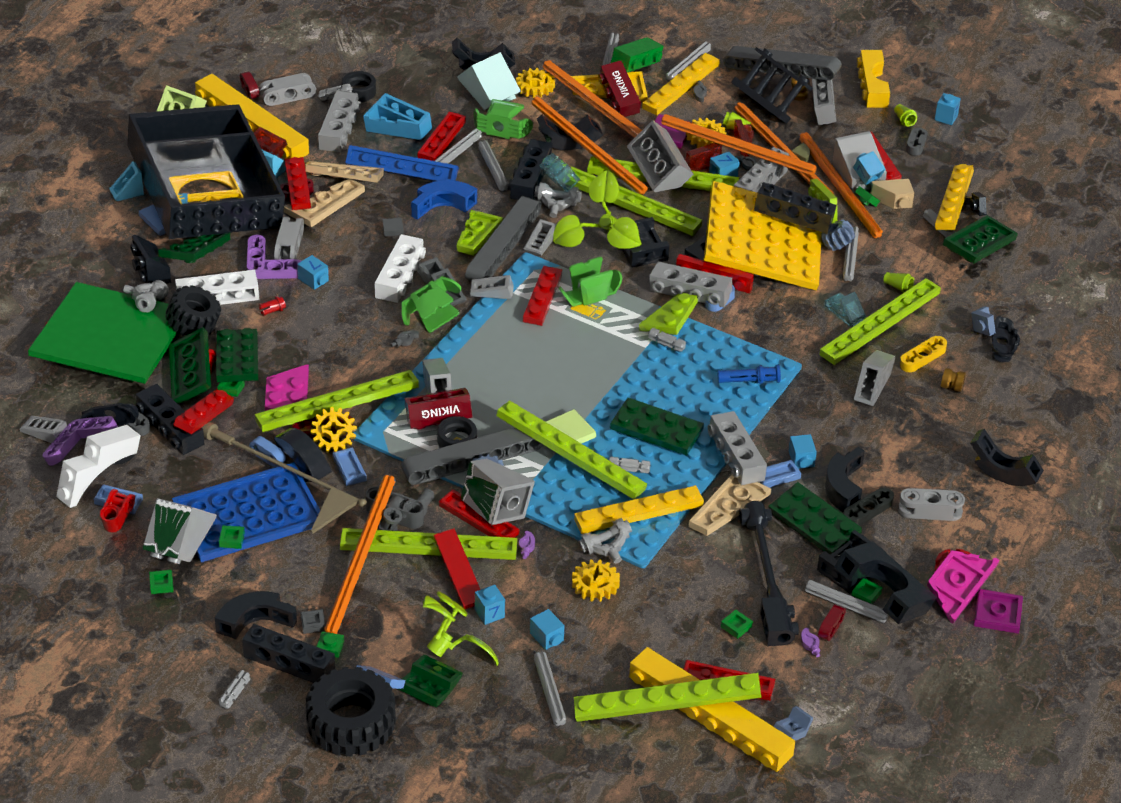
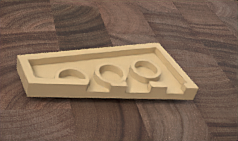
[306,161,384,183]
[284,179,365,227]
[689,474,771,536]

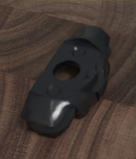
[992,316,1020,362]
[80,403,139,426]

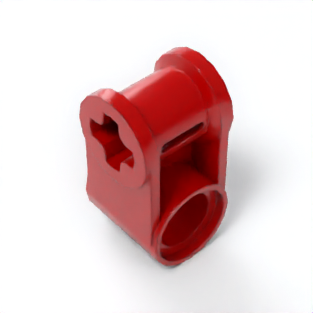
[100,489,135,533]

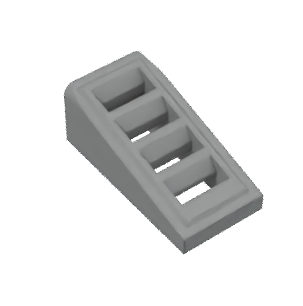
[523,219,557,256]
[470,275,514,299]
[20,416,67,443]

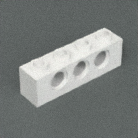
[375,234,426,303]
[175,270,259,305]

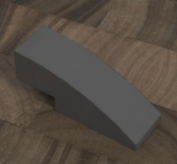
[418,257,467,306]

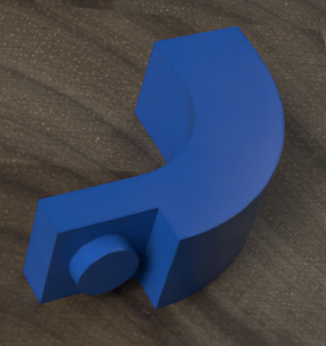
[411,180,477,220]

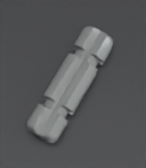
[318,83,353,101]
[648,328,686,352]
[609,457,651,474]
[218,670,250,709]

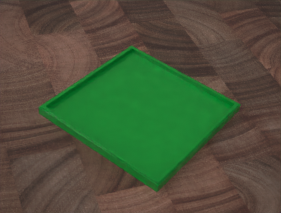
[28,282,178,384]

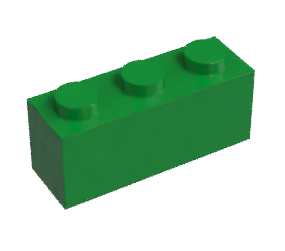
[611,37,664,73]

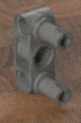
[366,475,434,529]

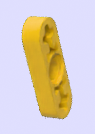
[900,336,947,372]

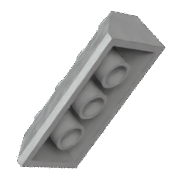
[627,120,694,192]

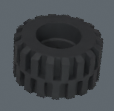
[166,285,221,336]

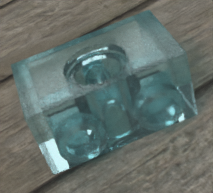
[539,153,580,192]

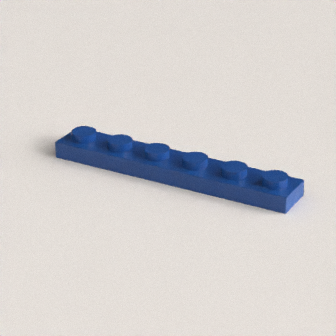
[345,145,459,181]

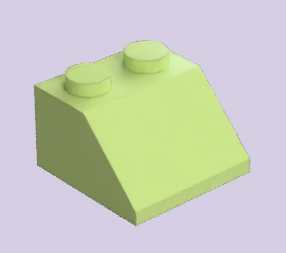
[157,85,207,111]

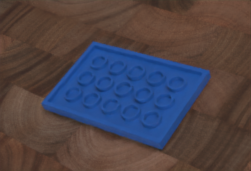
[172,462,320,562]

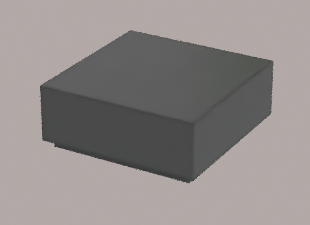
[382,218,404,237]
[300,609,326,634]

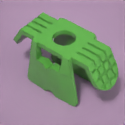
[474,99,533,139]
[559,257,622,307]
[402,276,462,333]

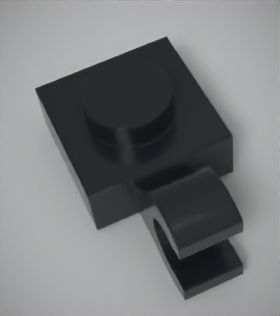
[963,192,987,216]

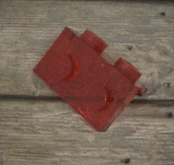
[685,143,722,171]

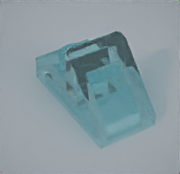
[825,292,866,327]

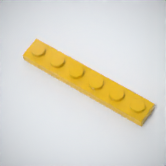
[642,53,720,116]
[935,164,974,230]
[574,485,704,534]

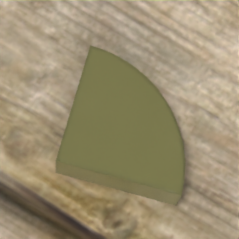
[792,143,810,162]

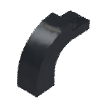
[452,38,515,71]
[537,114,603,151]
[273,428,332,482]
[970,429,1044,486]
[825,447,865,513]
[214,591,297,639]

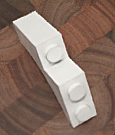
[56,425,141,508]

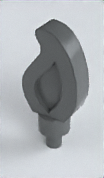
[694,80,707,102]
[735,155,757,170]
[390,330,419,347]

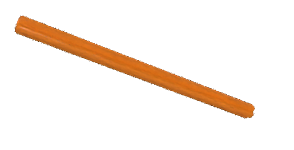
[543,60,642,138]
[531,96,648,195]
[735,102,834,194]
[661,114,816,176]
[799,132,883,238]
[324,475,395,634]

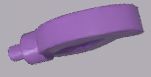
[519,531,535,559]
[801,628,820,657]

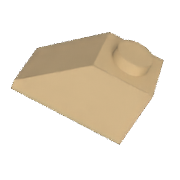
[870,179,914,209]

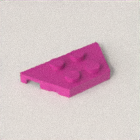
[265,365,309,411]
[927,550,1000,624]

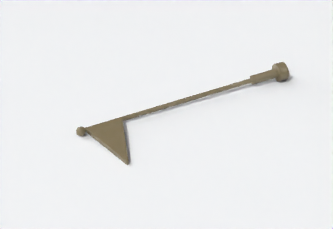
[202,421,367,534]

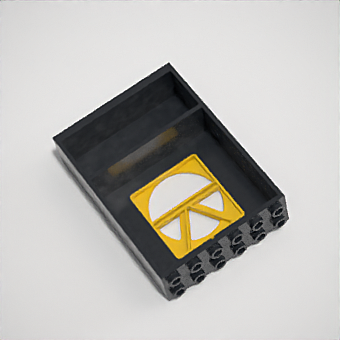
[127,104,285,239]

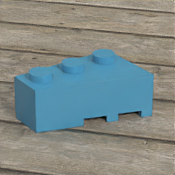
[363,93,432,140]

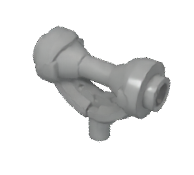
[535,182,582,218]
[123,280,169,312]
[579,518,632,564]

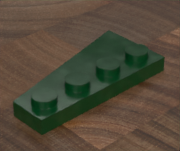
[158,233,231,263]

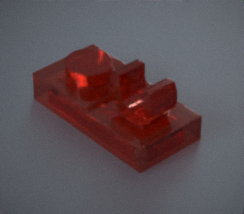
[734,119,754,157]
[254,127,288,158]

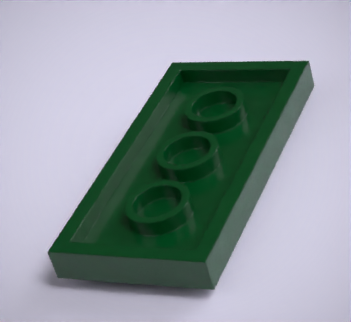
[943,215,1018,264]
[169,327,211,405]
[216,328,259,383]
[610,397,704,455]
[768,482,862,555]

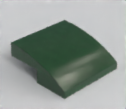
[398,654,463,708]

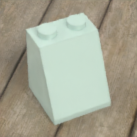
[457,52,521,110]

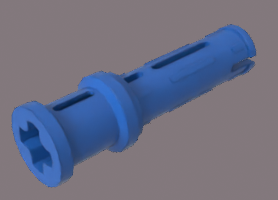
[717,364,781,384]

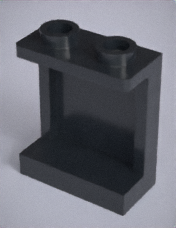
[622,217,670,268]
[817,530,886,594]

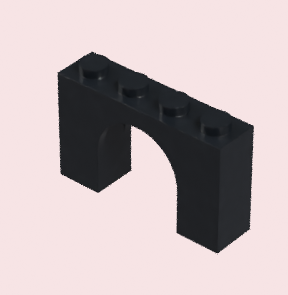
[834,541,937,624]

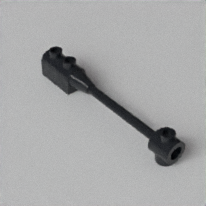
[739,501,799,646]

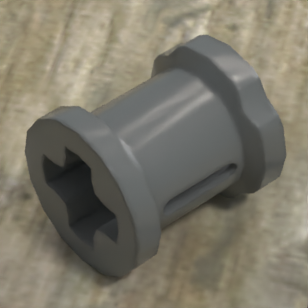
[378,507,403,531]

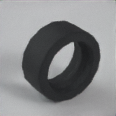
[342,71,376,102]
[437,416,477,448]

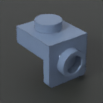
[971,306,996,336]
[774,706,813,741]

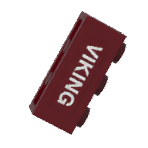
[598,61,641,117]
[404,388,473,430]

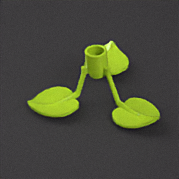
[553,170,642,249]
[423,591,499,667]

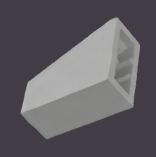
[854,350,895,406]
[422,358,452,394]

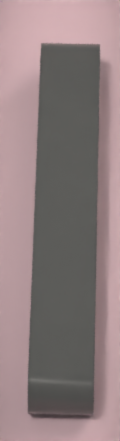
[723,46,842,80]
[465,196,541,281]
[401,428,543,485]

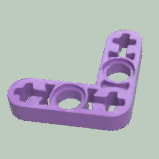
[247,235,301,279]
[43,416,118,466]

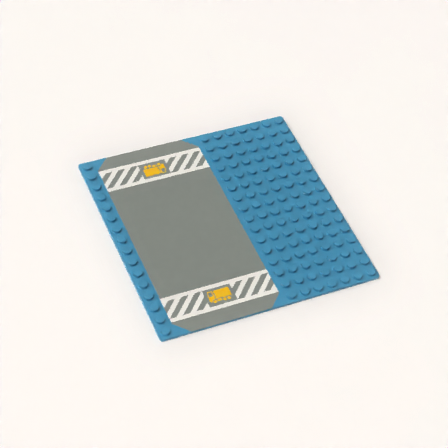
[353,252,802,568]

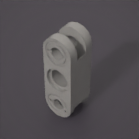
[259,73,316,106]
[274,217,304,260]
[898,488,965,521]

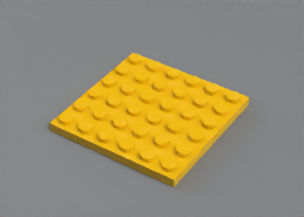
[704,181,822,291]

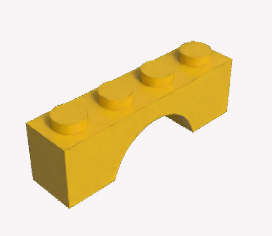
[856,50,890,108]

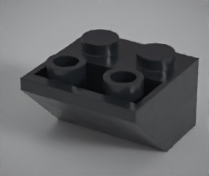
[130,235,172,284]

